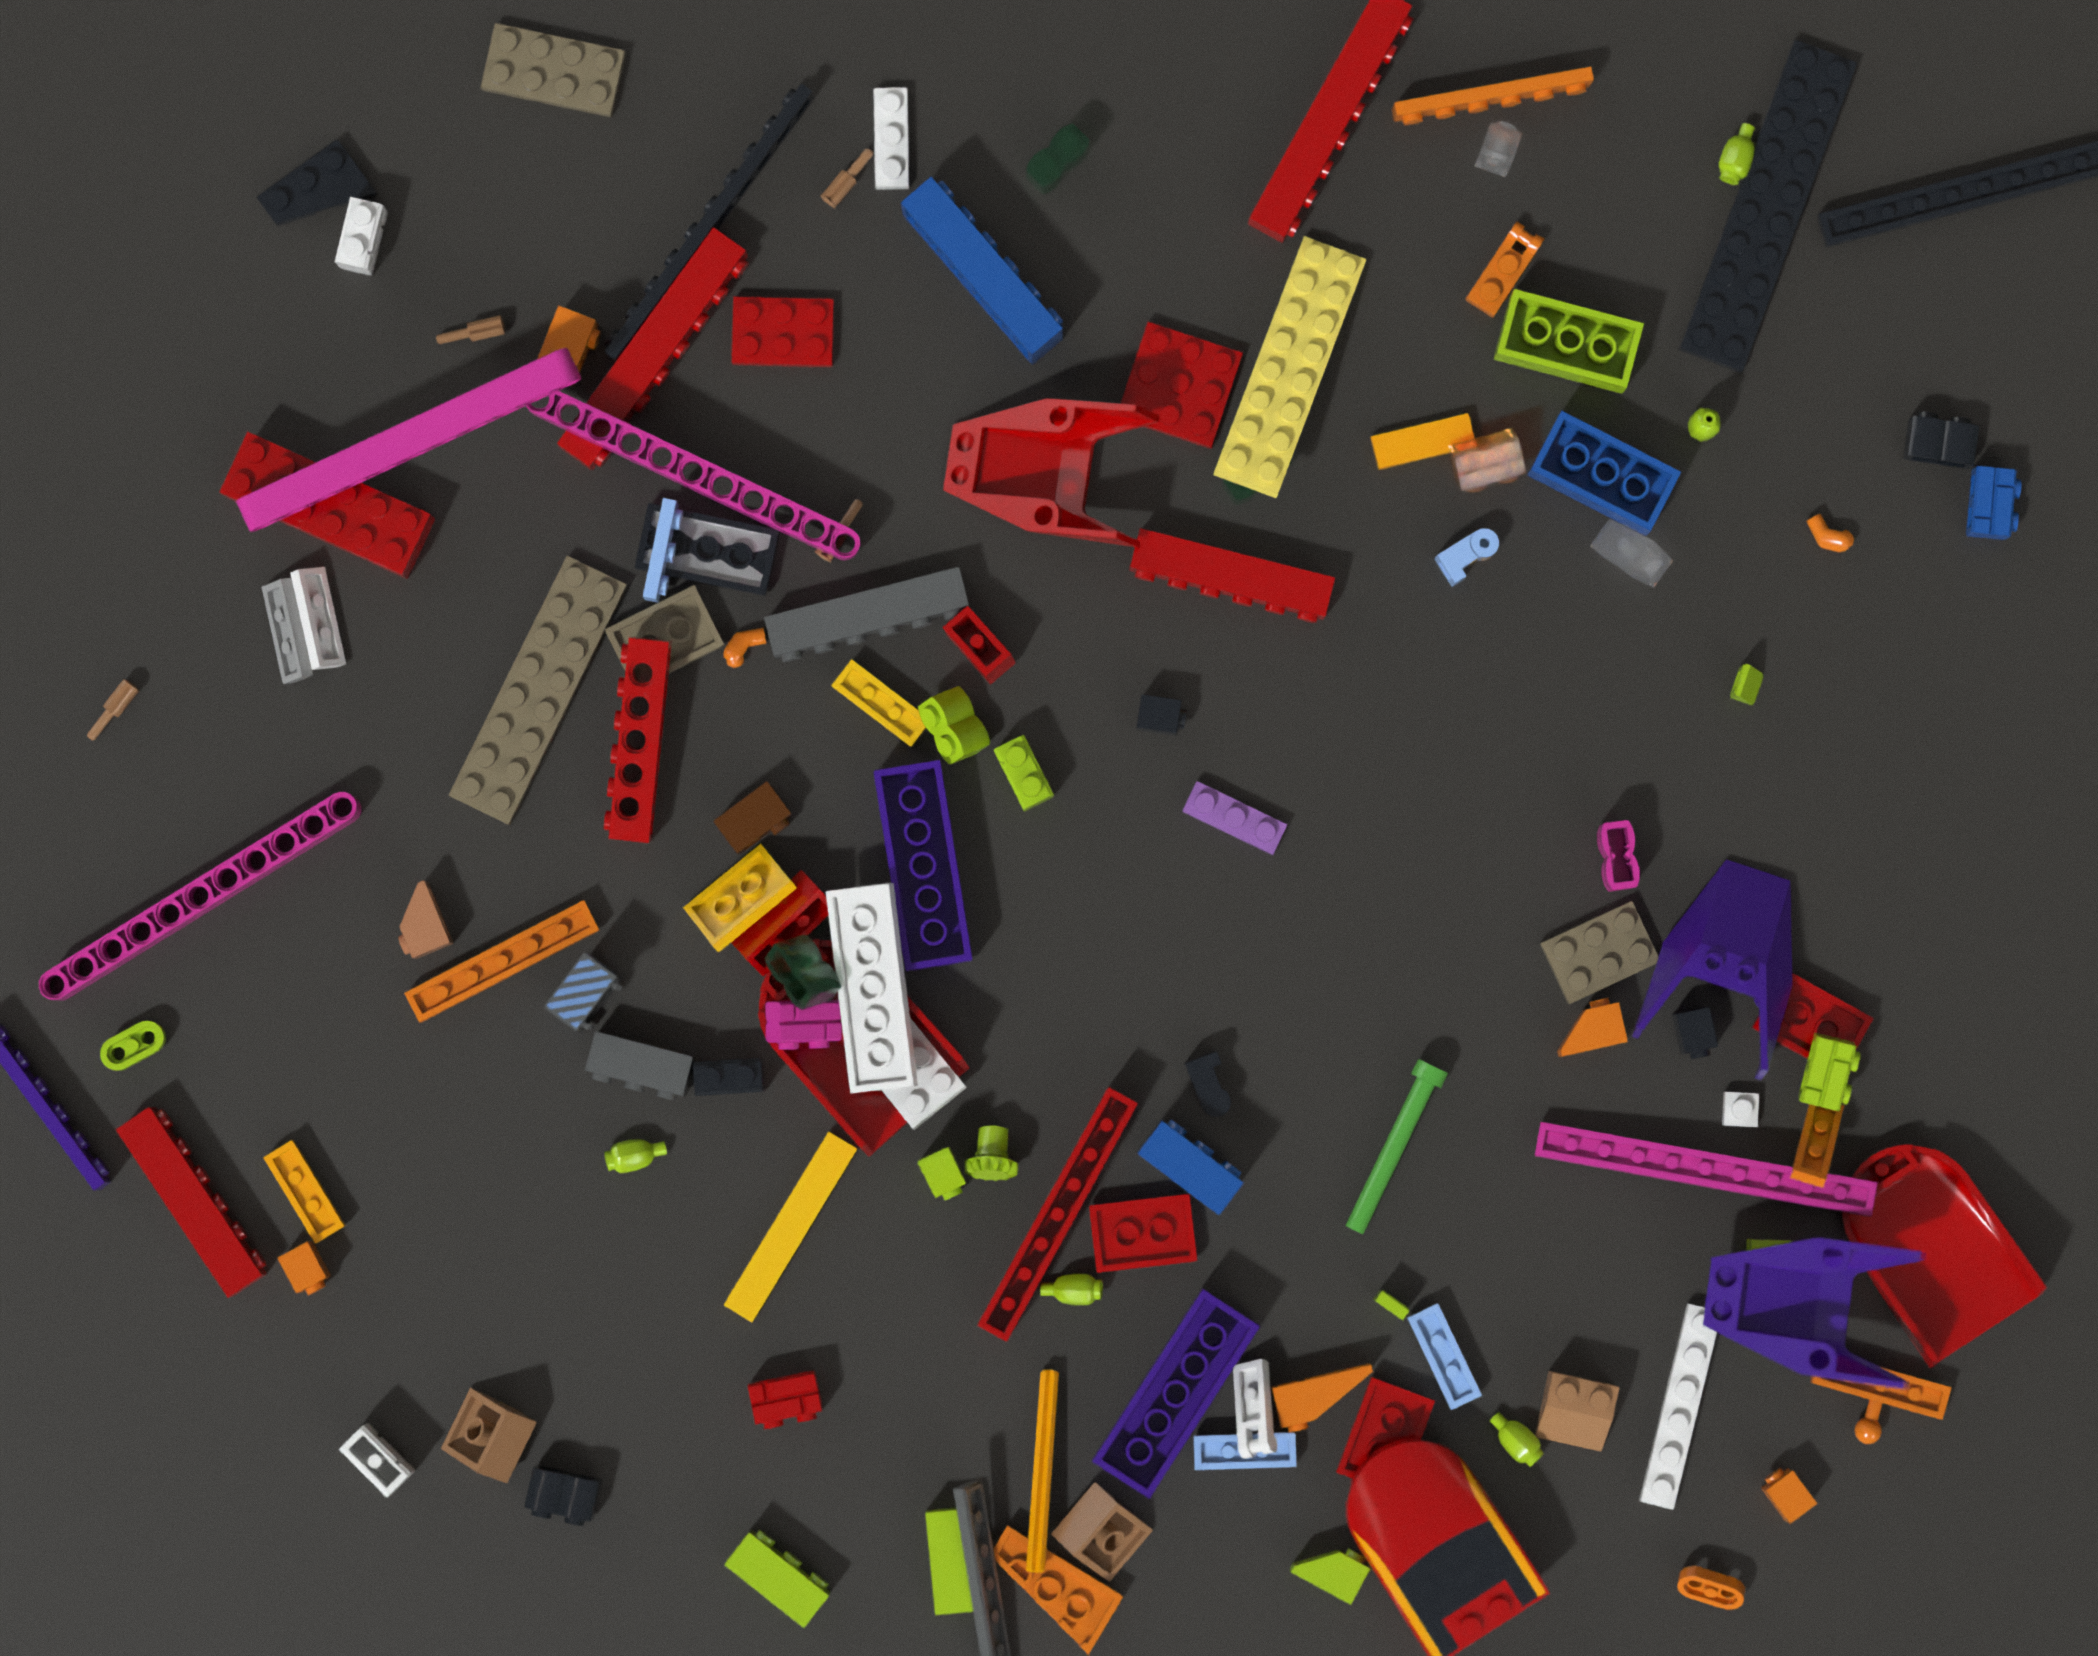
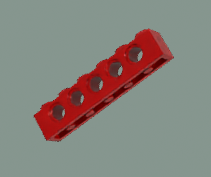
[604,637,672,843]

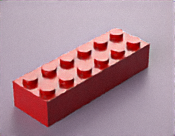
[219,431,435,579]

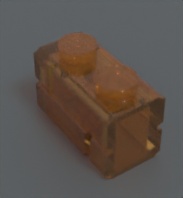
[1448,428,1526,493]

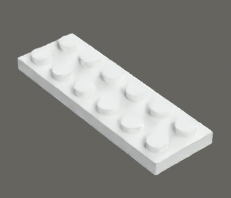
[826,883,918,1093]

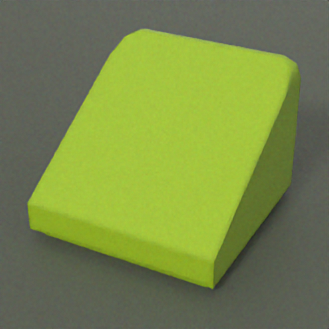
[1730,664,1763,705]

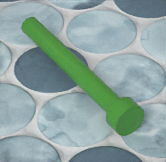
[1345,1059,1448,1234]

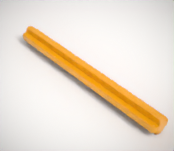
[1026,1369,1059,1573]

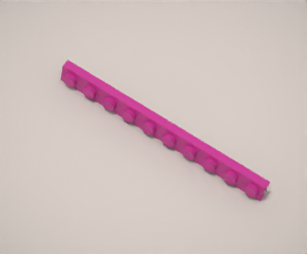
[1535,1122,1877,1217]

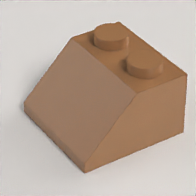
[1535,1370,1619,1451]
[441,1388,537,1483]
[1051,1482,1153,1582]

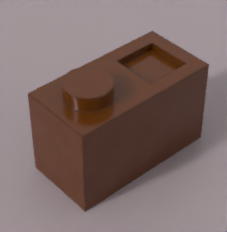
[713,781,793,855]

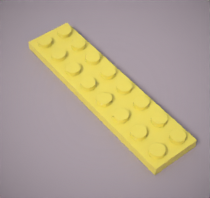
[1213,236,1367,498]

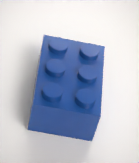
[1137,1120,1243,1215]

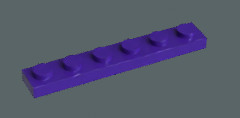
[0,1023,111,1191]

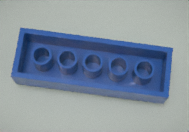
[901,177,1063,365]

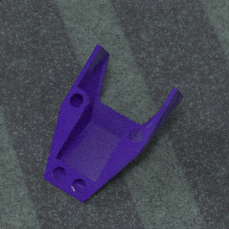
[1632,859,1792,1080]
[1703,1238,1926,1389]

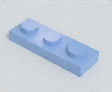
[643,498,683,603]
[1407,1303,1482,1410]
[1193,1432,1296,1470]

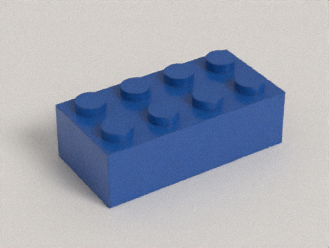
[1527,410,1681,536]

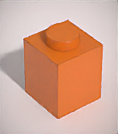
[278,1241,331,1296]
[1761,1468,1817,1524]

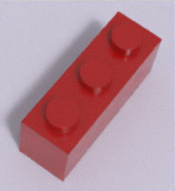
[731,870,829,977]

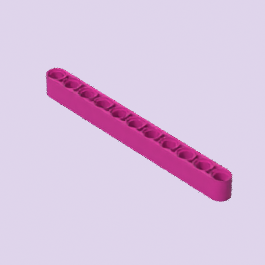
[236,348,582,533]
[526,391,860,560]
[39,792,362,1001]

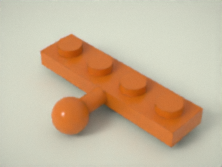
[1810,1368,1952,1444]

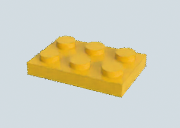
[683,844,797,953]

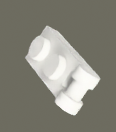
[1233,1359,1278,1459]

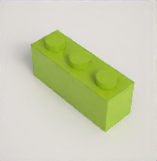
[925,1507,973,1615]
[724,1529,831,1628]

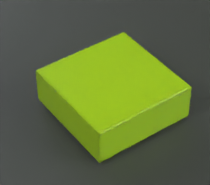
[1373,1290,1409,1320]

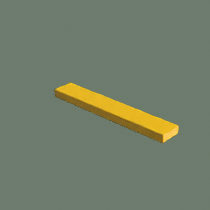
[724,1132,857,1322]

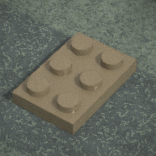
[605,585,725,682]
[1540,901,1658,1004]

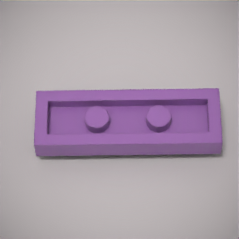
[1182,781,1287,855]

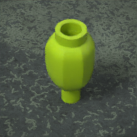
[1718,123,1755,185]
[1688,408,1721,442]
[604,1139,667,1173]
[1040,1273,1103,1305]
[1490,1412,1544,1467]

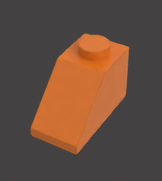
[1557,998,1628,1057]

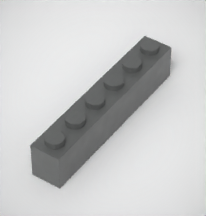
[764,567,969,663]

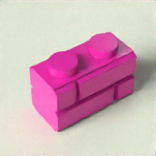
[765,1000,842,1049]

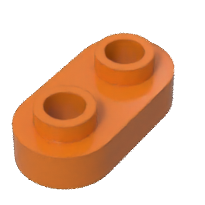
[1677,1566,1745,1610]

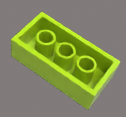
[1493,289,1644,394]

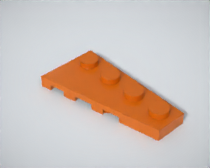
[993,1525,1123,1655]

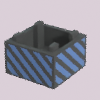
[544,952,624,1032]

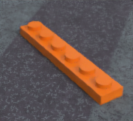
[1392,67,1594,125]
[404,900,600,1023]

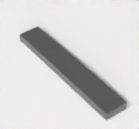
[953,1480,1011,1656]

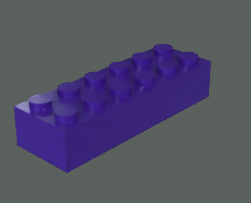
[873,760,973,972]
[1092,1288,1260,1499]

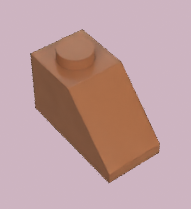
[398,880,454,959]

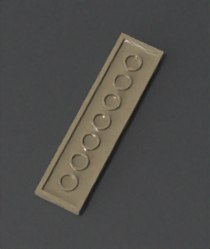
[448,556,628,825]

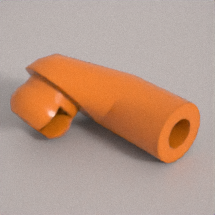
[1806,513,1854,552]
[723,627,767,668]

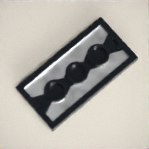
[634,503,780,597]

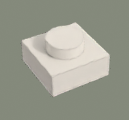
[1722,1092,1759,1127]

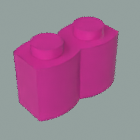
[1597,820,1640,892]

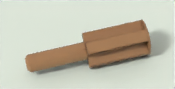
[820,148,873,208]
[436,315,505,344]
[814,499,863,562]
[87,679,140,740]

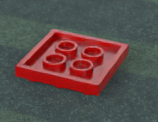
[1120,322,1243,449]

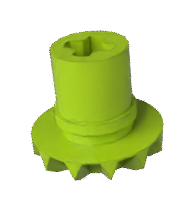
[964,1126,1018,1182]

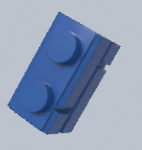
[1966,466,2022,540]

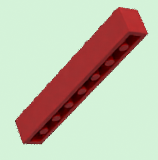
[1248,0,1414,243]
[557,227,749,471]
[977,1087,1138,1342]

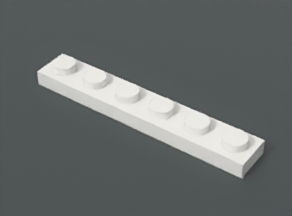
[1639,1303,1717,1510]

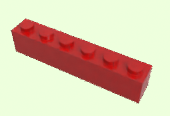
[1129,528,1335,623]
[116,1107,267,1298]

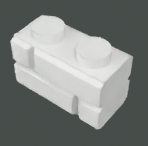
[335,197,388,275]
[339,1423,416,1497]

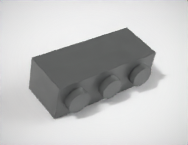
[585,1031,696,1101]

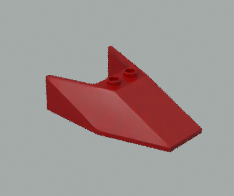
[943,398,1159,548]

